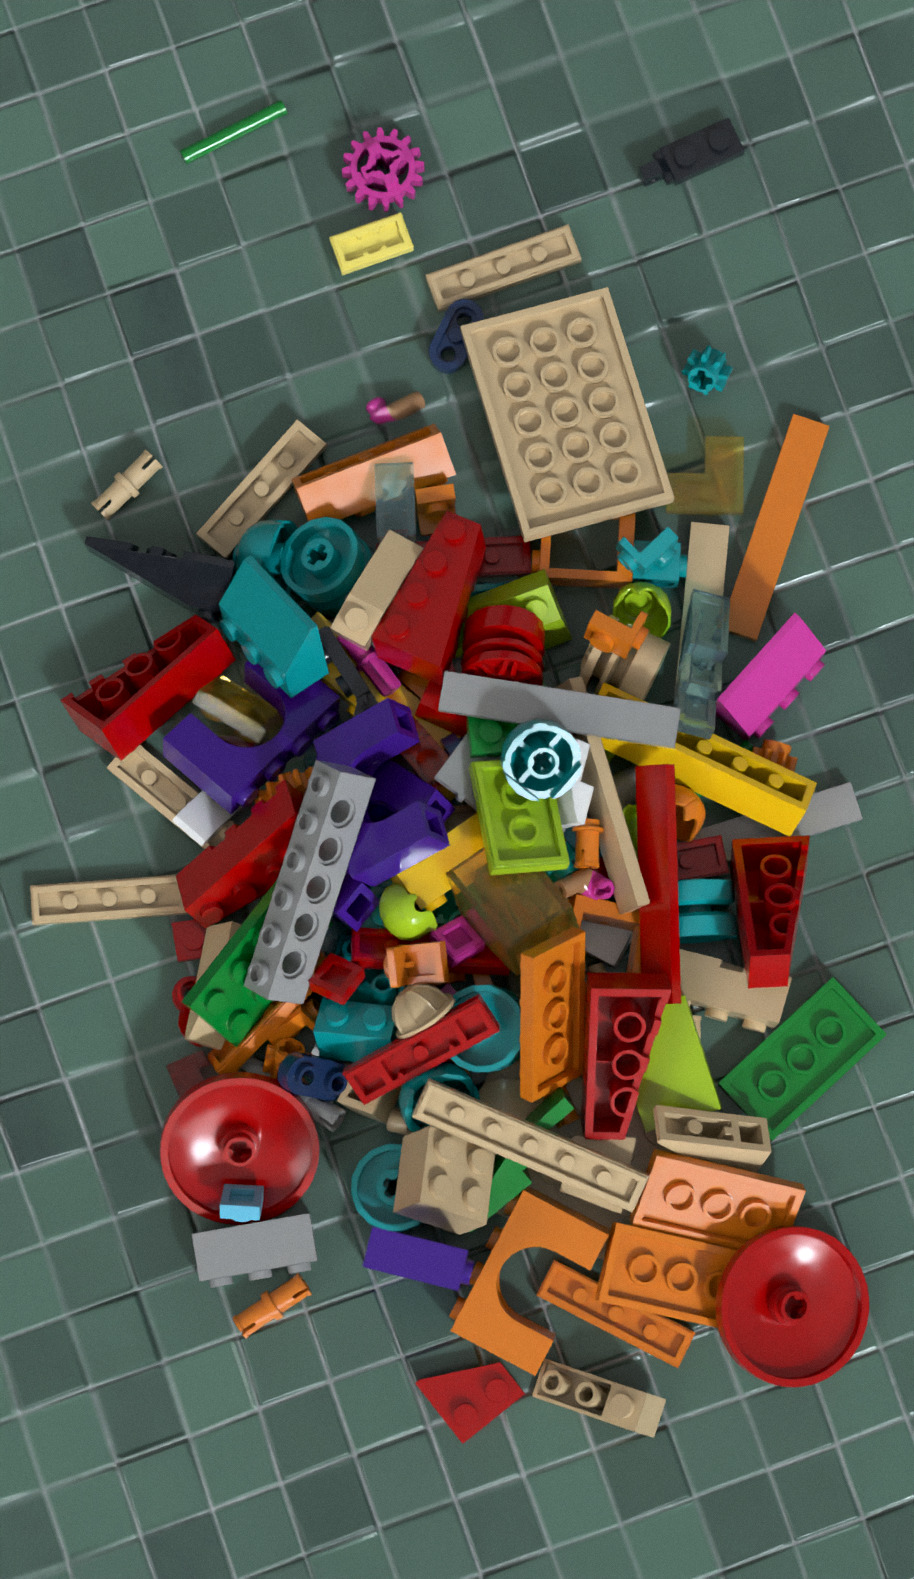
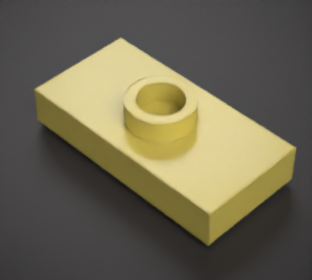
[329,212,414,275]

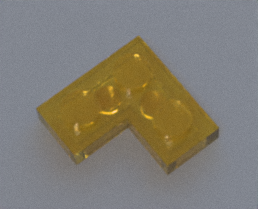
[665,436,744,515]

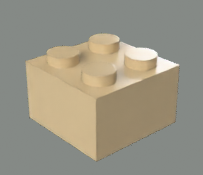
[393,1126,495,1235]

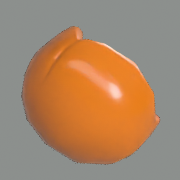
[675,784,706,842]

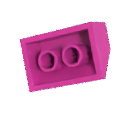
[712,613,826,741]

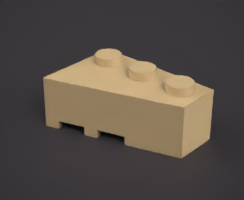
[680,949,792,1033]

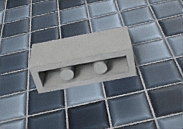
[192,1213,319,1288]

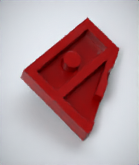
[415,1362,525,1444]

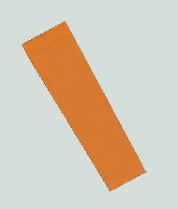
[720,414,830,642]

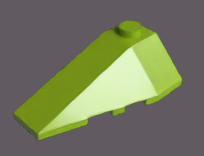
[455,569,573,657]

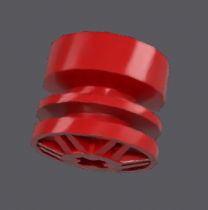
[461,605,545,686]

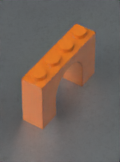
[449,1186,611,1376]

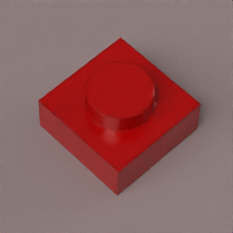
[171,919,212,963]
[309,952,366,1005]

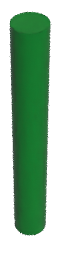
[180,100,287,164]

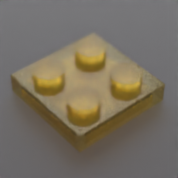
[192,674,283,743]

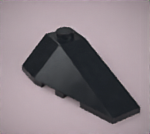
[85,536,238,624]

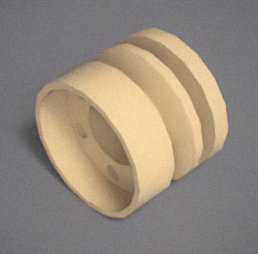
[579,615,671,701]

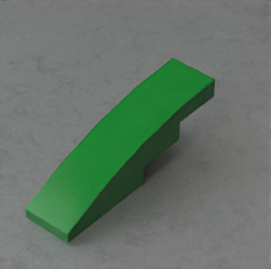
[470,1087,574,1233]

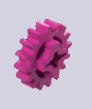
[342,127,424,212]

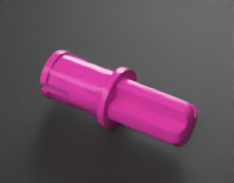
[337,636,401,697]

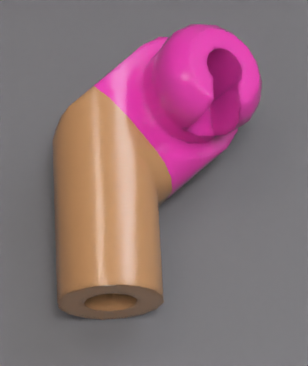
[366,391,425,424]
[553,868,614,900]

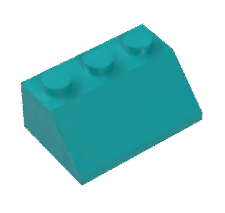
[219,555,329,698]

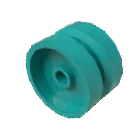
[280,517,375,617]
[678,879,737,944]
[450,985,521,1072]
[351,1144,422,1232]

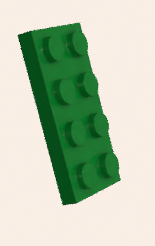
[181,879,333,1048]
[718,977,887,1142]

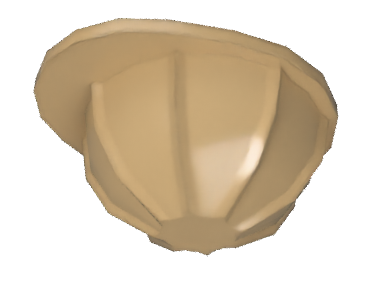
[392,983,455,1039]

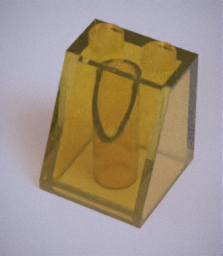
[446,847,580,976]

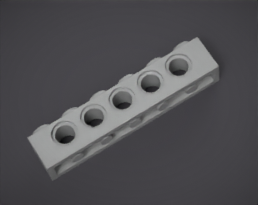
[244,760,376,1004]

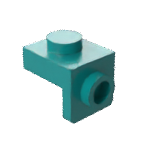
[616,527,679,576]

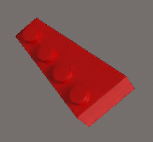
[371,511,486,686]
[60,614,236,761]
[175,779,304,929]
[730,835,810,988]
[581,972,672,1140]

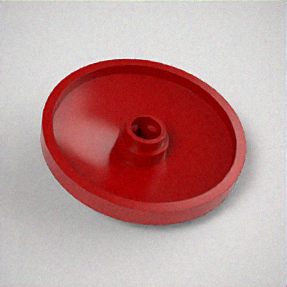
[160,1072,319,1225]
[715,1225,869,1387]

